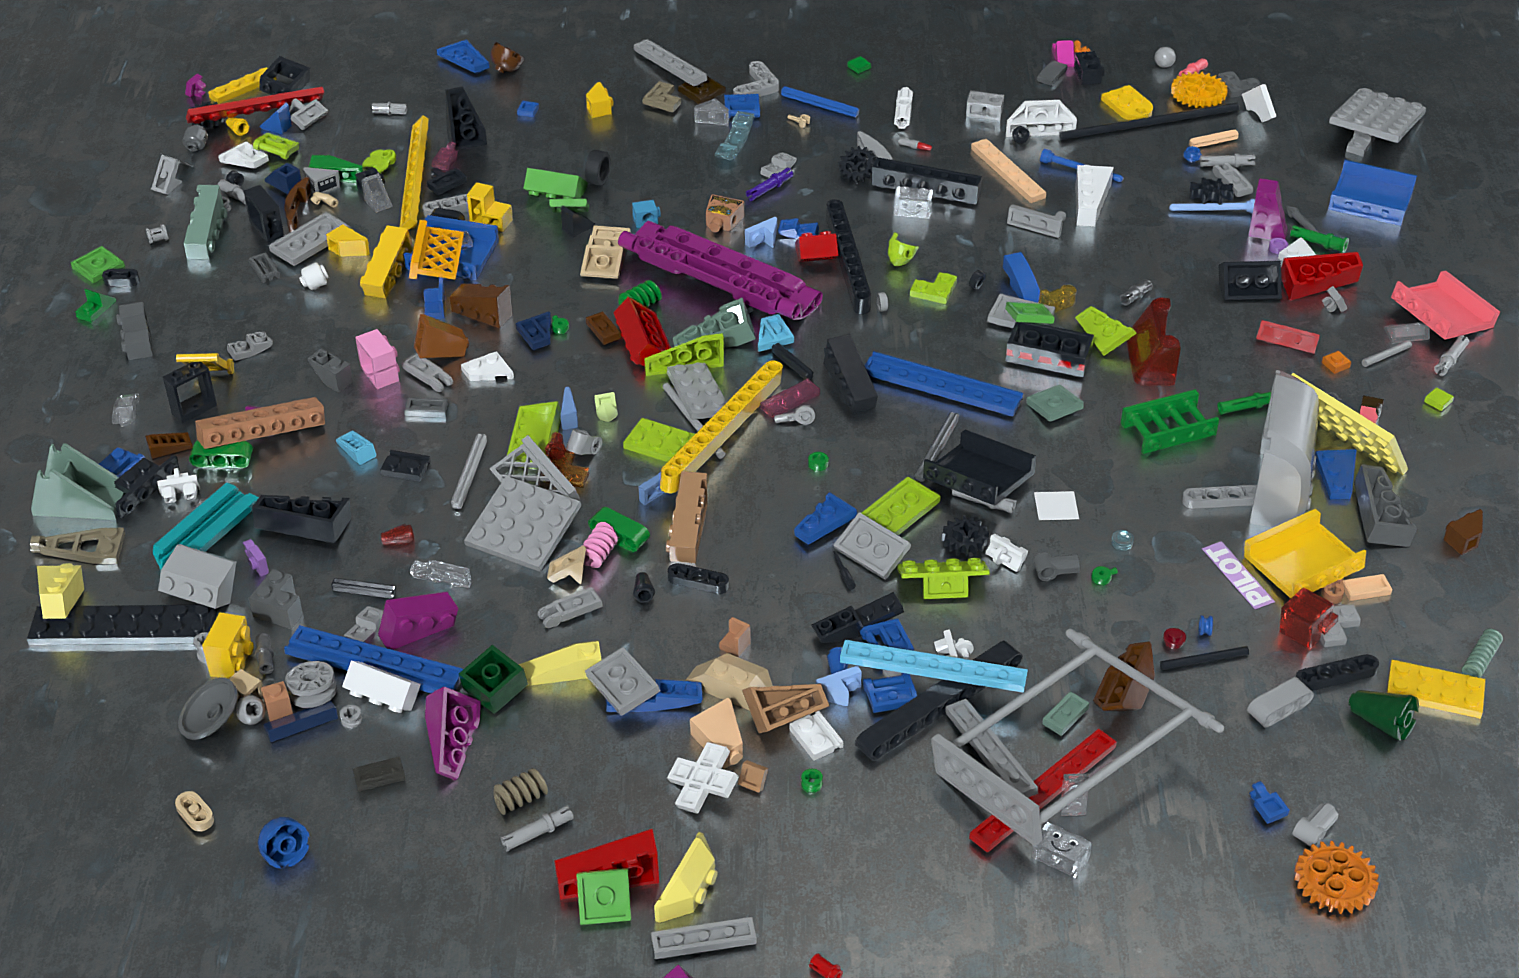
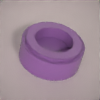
[1269,238,1288,254]

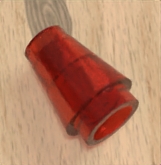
[545,432,566,460]
[381,523,414,545]

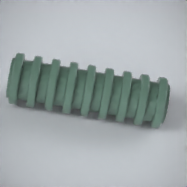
[1461,628,1503,678]

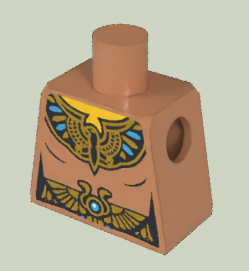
[706,194,744,232]

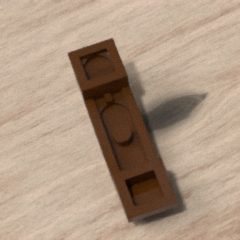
[284,177,312,233]

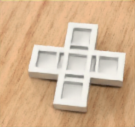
[667,742,739,814]

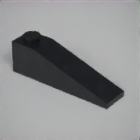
[445,86,487,151]

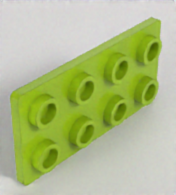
[897,558,990,599]

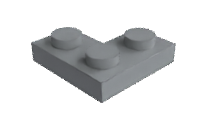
[1309,604,1361,647]

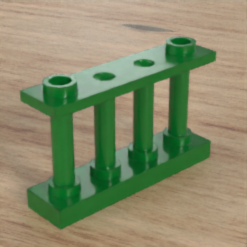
[1121,389,1219,454]

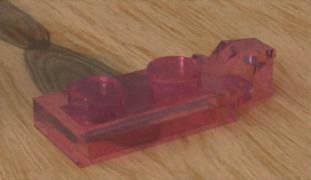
[431,142,458,171]

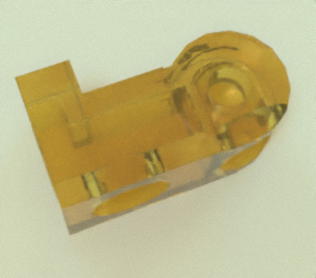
[1039,285,1077,313]

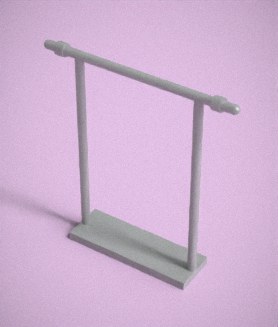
[931,629,1224,846]

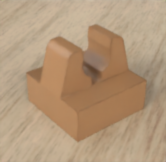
[738,760,768,793]

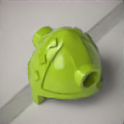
[888,232,919,266]

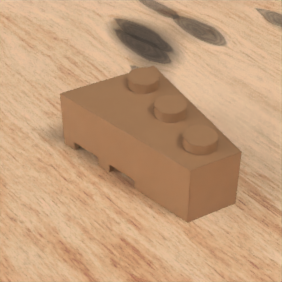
[742,684,829,734]

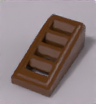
[145,432,193,459]

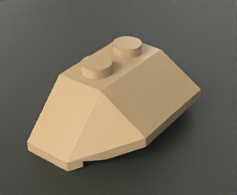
[685,653,773,711]

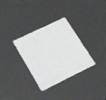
[1034,491,1079,520]

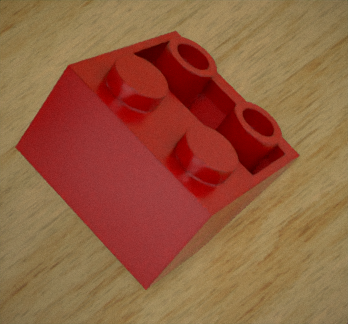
[795,231,838,262]

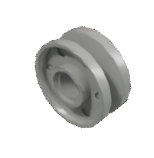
[285,661,337,708]

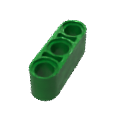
[189,441,253,468]
[588,507,650,552]

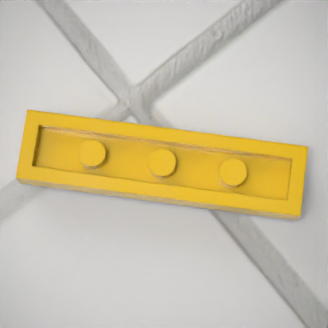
[208,67,277,104]

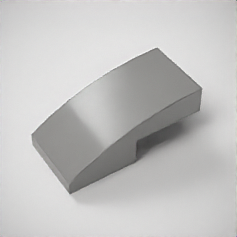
[760,152,797,178]
[344,606,383,644]

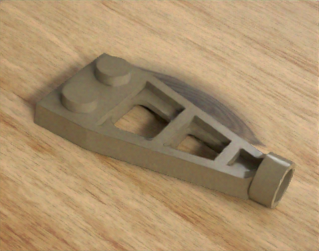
[30,528,125,564]

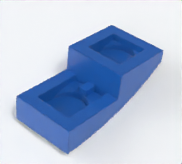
[778,218,819,239]

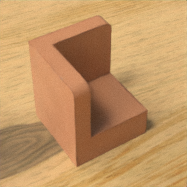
[719,617,751,658]

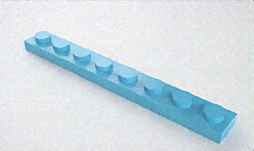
[840,640,1028,693]

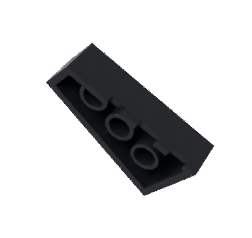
[252,495,352,543]

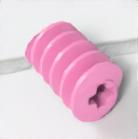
[582,522,618,568]

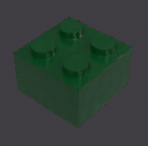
[458,645,528,714]

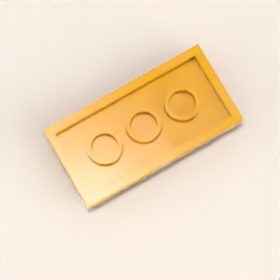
[1386,660,1486,719]

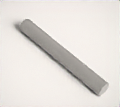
[1362,340,1412,367]

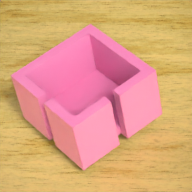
[355,329,400,389]

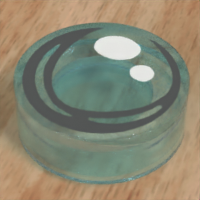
[1111,530,1134,551]

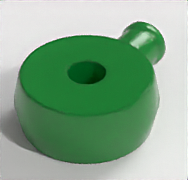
[551,315,570,334]
[1091,566,1118,586]

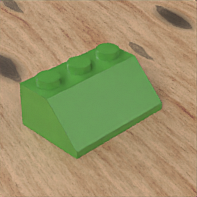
[523,168,588,199]

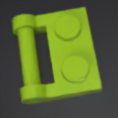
[253,132,300,160]

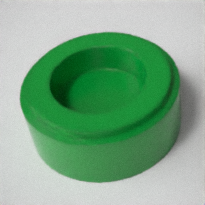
[808,452,829,471]

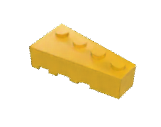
[360,225,414,299]

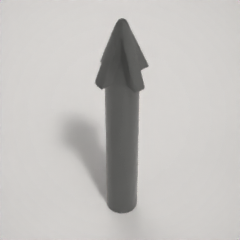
[1286,205,1320,233]

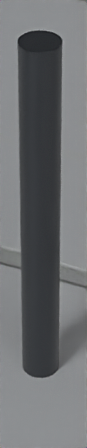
[1160,646,1249,670]

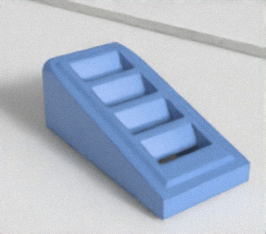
[561,386,578,430]

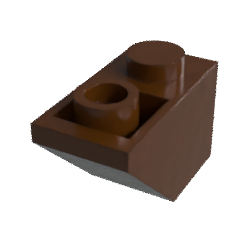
[1443,509,1483,555]

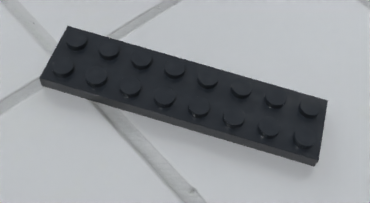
[27,605,217,645]

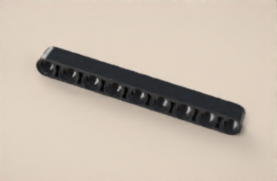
[826,199,871,314]
[855,641,1023,761]

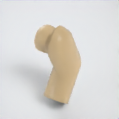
[311,192,338,208]

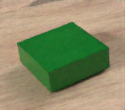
[847,56,871,74]

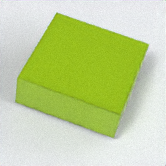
[1424,387,1454,411]

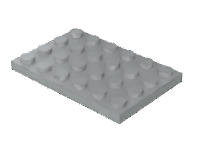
[1329,88,1426,143]

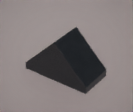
[560,205,596,237]

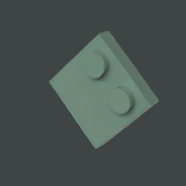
[1027,384,1083,422]

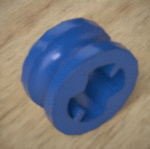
[1199,615,1213,636]

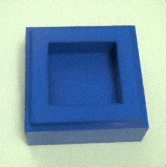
[517,101,539,117]

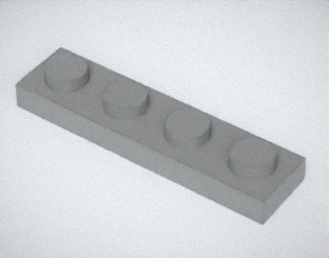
[651,917,757,959]

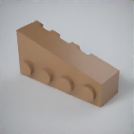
[666,471,708,564]

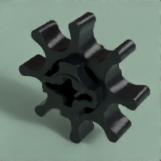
[1190,178,1234,205]

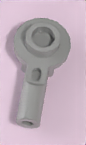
[774,405,815,425]

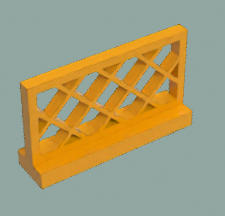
[409,220,464,280]

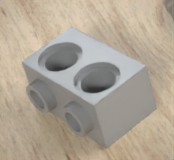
[966,91,1004,121]

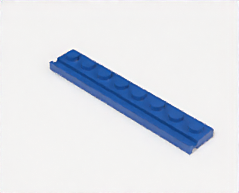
[864,351,1023,416]
[284,625,463,693]

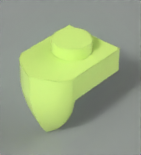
[594,392,618,422]

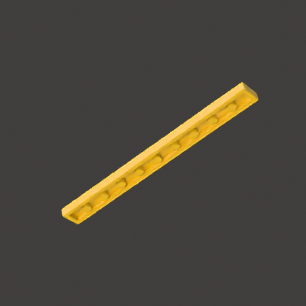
[399,115,429,230]

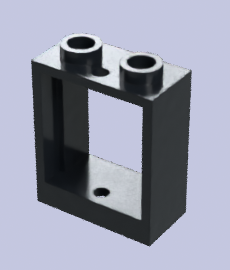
[259,56,310,95]
[243,185,284,242]
[163,362,217,424]

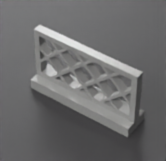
[489,435,580,501]

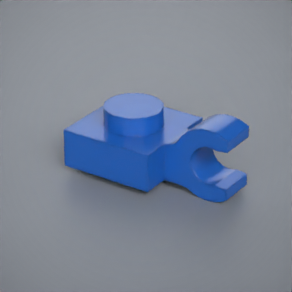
[1249,781,1290,824]

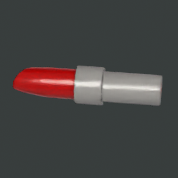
[899,138,932,151]

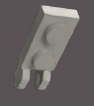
[1212,163,1253,197]
[401,353,453,392]
[537,587,603,628]

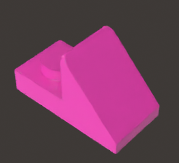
[1052,40,1074,67]

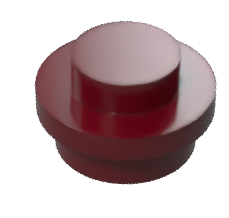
[1163,628,1186,649]

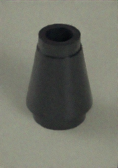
[633,572,655,603]

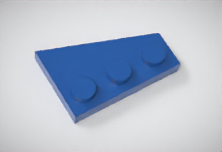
[436,40,490,73]
[1315,449,1357,500]
[794,492,857,545]

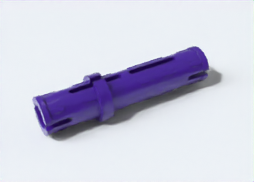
[746,167,793,201]

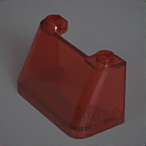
[1126,297,1181,386]

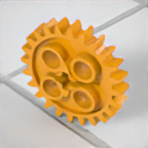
[1171,71,1228,108]

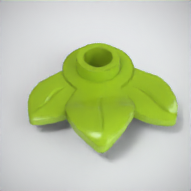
[362,150,396,173]

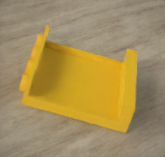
[1244,509,1366,601]

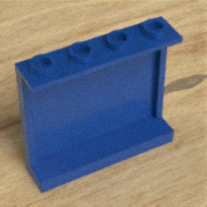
[1328,160,1417,226]
[404,215,499,280]

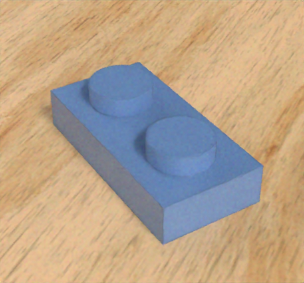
[639,472,665,505]

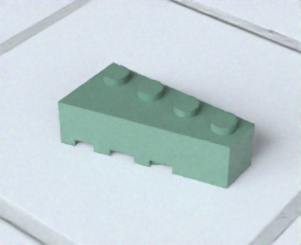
[184,185,227,259]

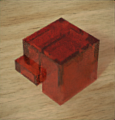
[1279,587,1339,649]

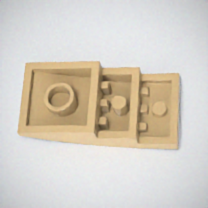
[580,226,631,279]

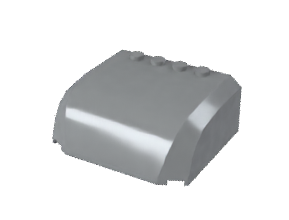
[1250,370,1319,528]

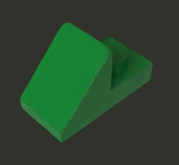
[75,289,116,323]

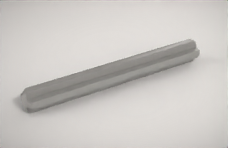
[451,433,487,509]

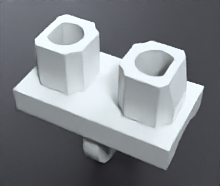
[157,468,200,503]
[985,534,1028,572]
[934,629,974,659]

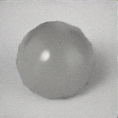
[1154,47,1176,68]
[236,695,266,725]

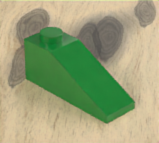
[308,155,363,183]

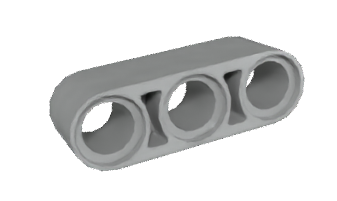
[1247,677,1314,727]

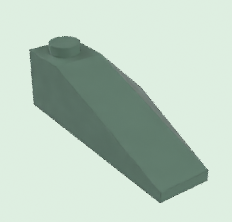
[673,298,756,347]

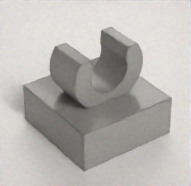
[1322,286,1348,313]

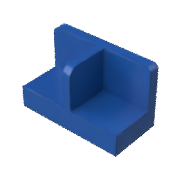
[424,278,445,319]

